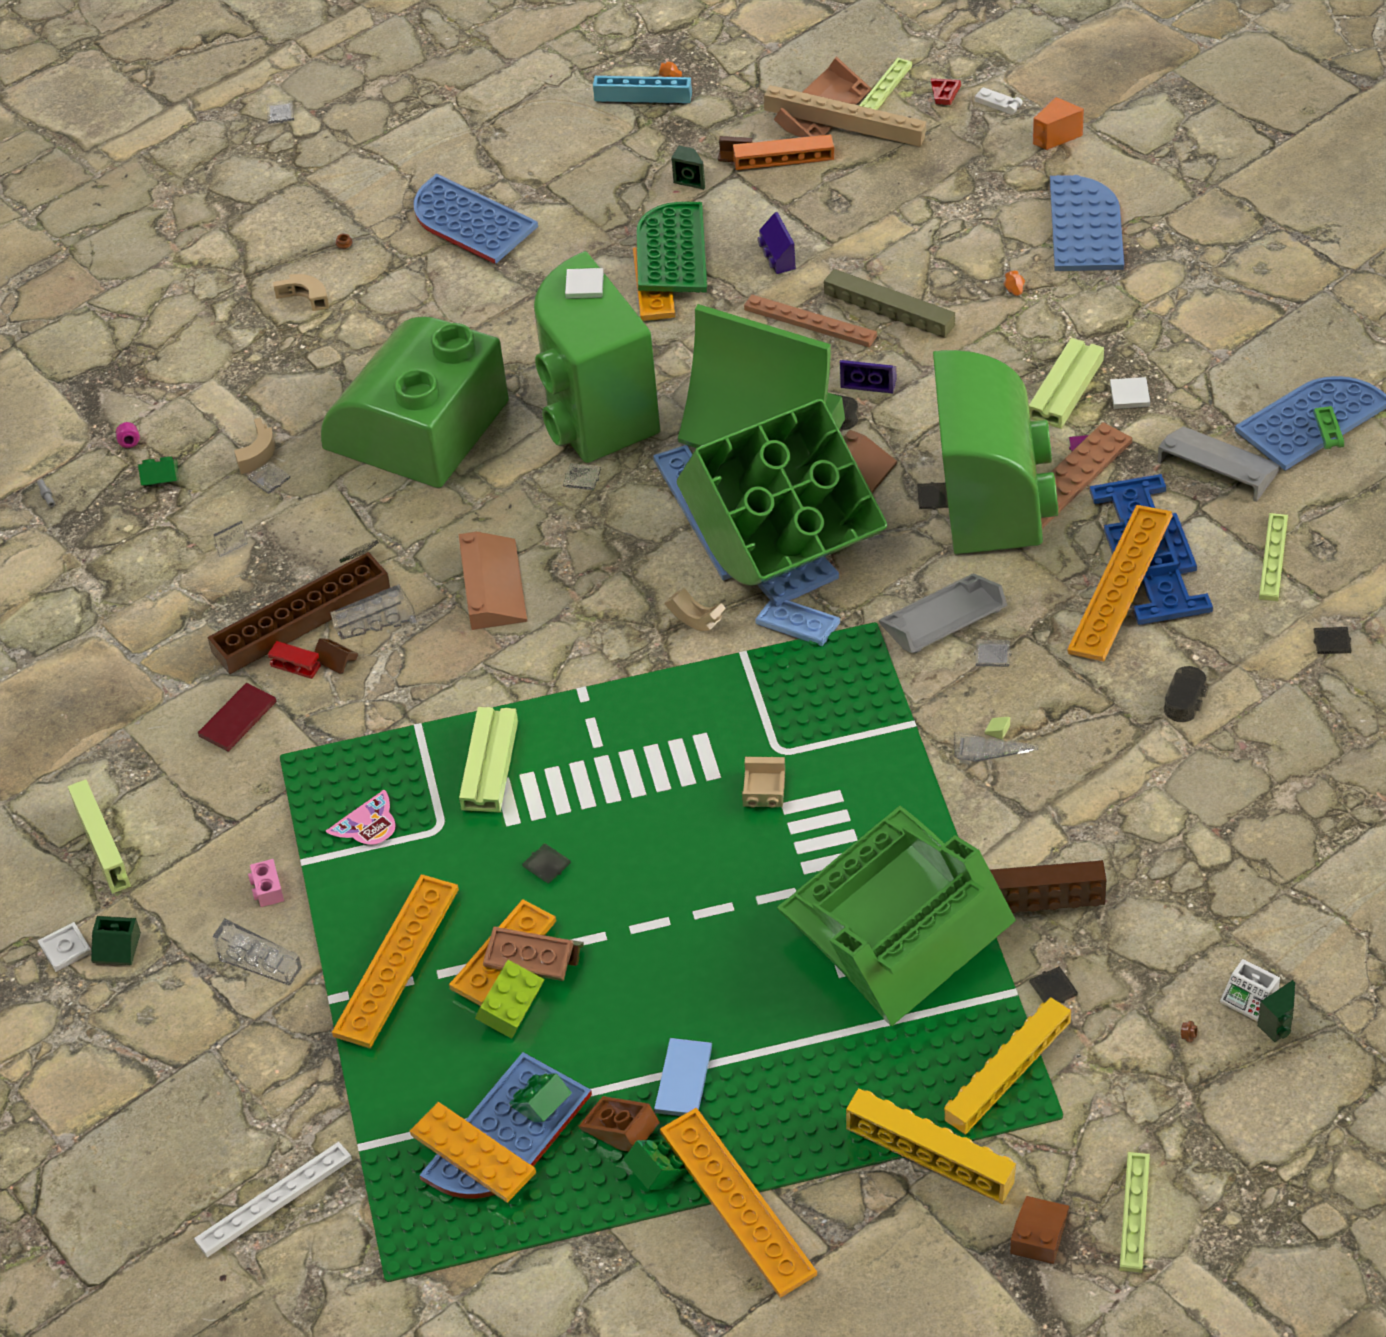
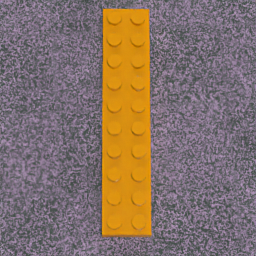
[1067,505,1173,661]
[332,874,459,1049]
[660,1108,817,1298]

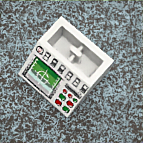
[1220,959,1280,1022]

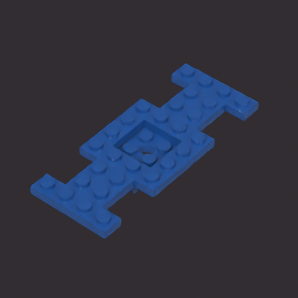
[1089,474,1213,625]

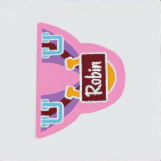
[326,790,395,845]

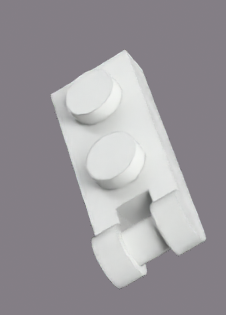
[975,87,1023,114]

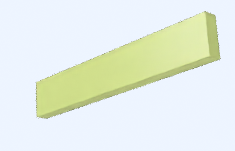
[859,58,912,110]
[1259,513,1288,601]
[1119,1152,1150,1273]

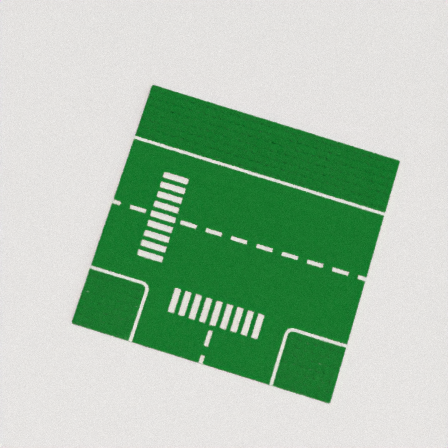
[280,622,1063,1282]

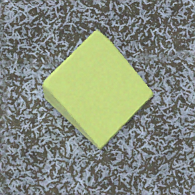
[984,717,1010,740]

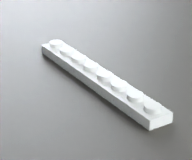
[194,1142,352,1257]

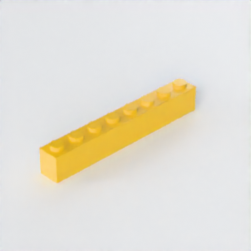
[944,997,1071,1135]

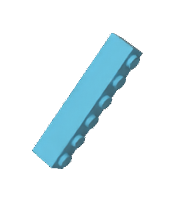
[593,76,692,103]

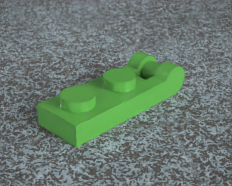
[1313,406,1344,450]

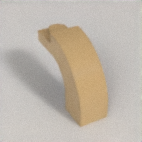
[273,274,329,311]
[234,417,275,474]
[664,588,726,631]

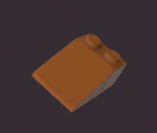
[579,1096,660,1152]
[1010,1196,1070,1264]

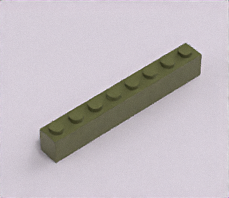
[824,269,955,338]

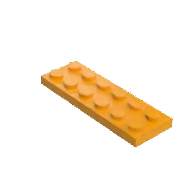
[633,247,675,321]
[449,899,556,1006]
[410,1102,536,1203]

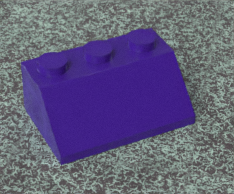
[757,212,796,274]
[840,360,897,394]

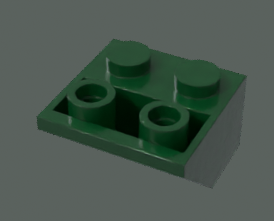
[91,916,141,966]

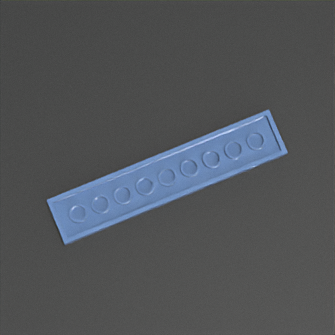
[653,445,732,580]

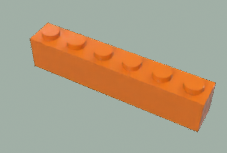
[733,134,834,170]

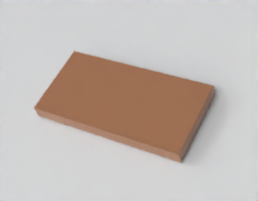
[483,927,574,981]

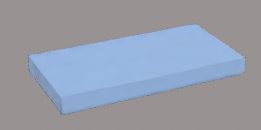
[755,600,840,646]
[654,1038,712,1116]

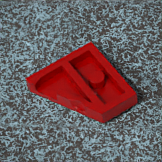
[931,78,961,105]

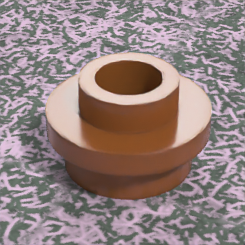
[336,233,353,249]
[1181,1021,1198,1042]

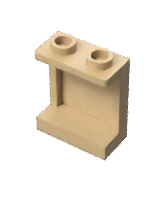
[742,757,785,808]

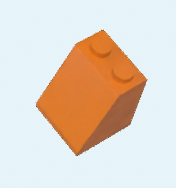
[1033,97,1084,150]

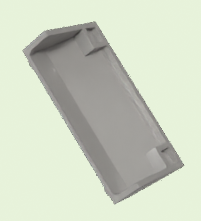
[1158,426,1281,502]
[879,573,1007,653]

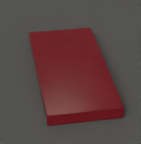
[198,682,277,752]

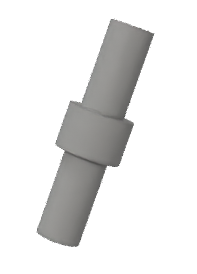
[37,479,55,507]

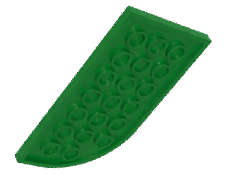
[636,202,707,293]

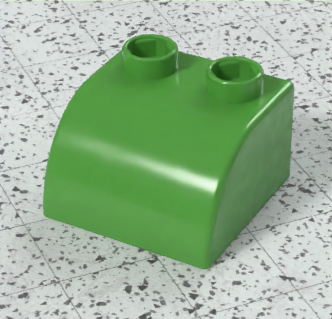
[534,251,661,463]
[321,317,509,488]
[933,350,1058,554]
[676,399,887,586]

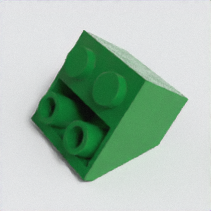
[138,456,179,486]
[509,1073,572,1122]
[623,1140,688,1190]

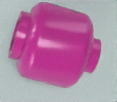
[115,422,140,448]

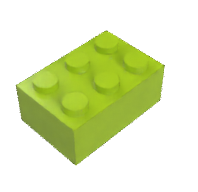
[475,960,545,1039]

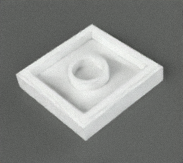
[565,268,604,299]
[1110,377,1150,409]
[38,922,91,972]

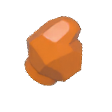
[658,62,682,77]
[1003,270,1025,296]

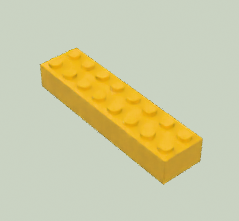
[846,1088,1016,1204]

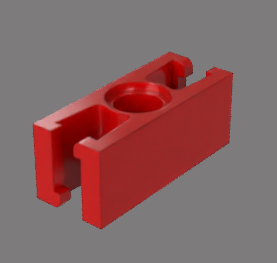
[268,641,321,679]

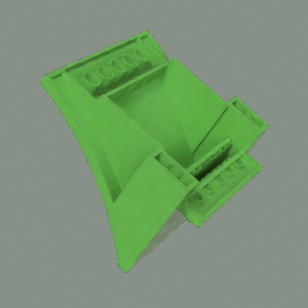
[678,304,845,448]
[777,806,1016,1026]

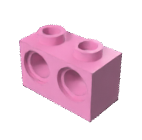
[248,859,284,907]

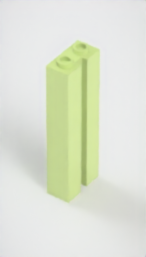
[1029,338,1104,429]
[459,707,518,812]
[68,779,131,894]

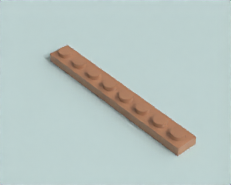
[744,294,877,348]

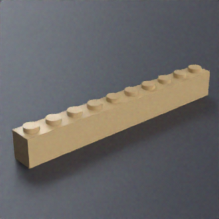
[764,85,927,147]

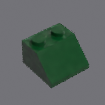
[671,145,705,190]
[1257,980,1296,1042]

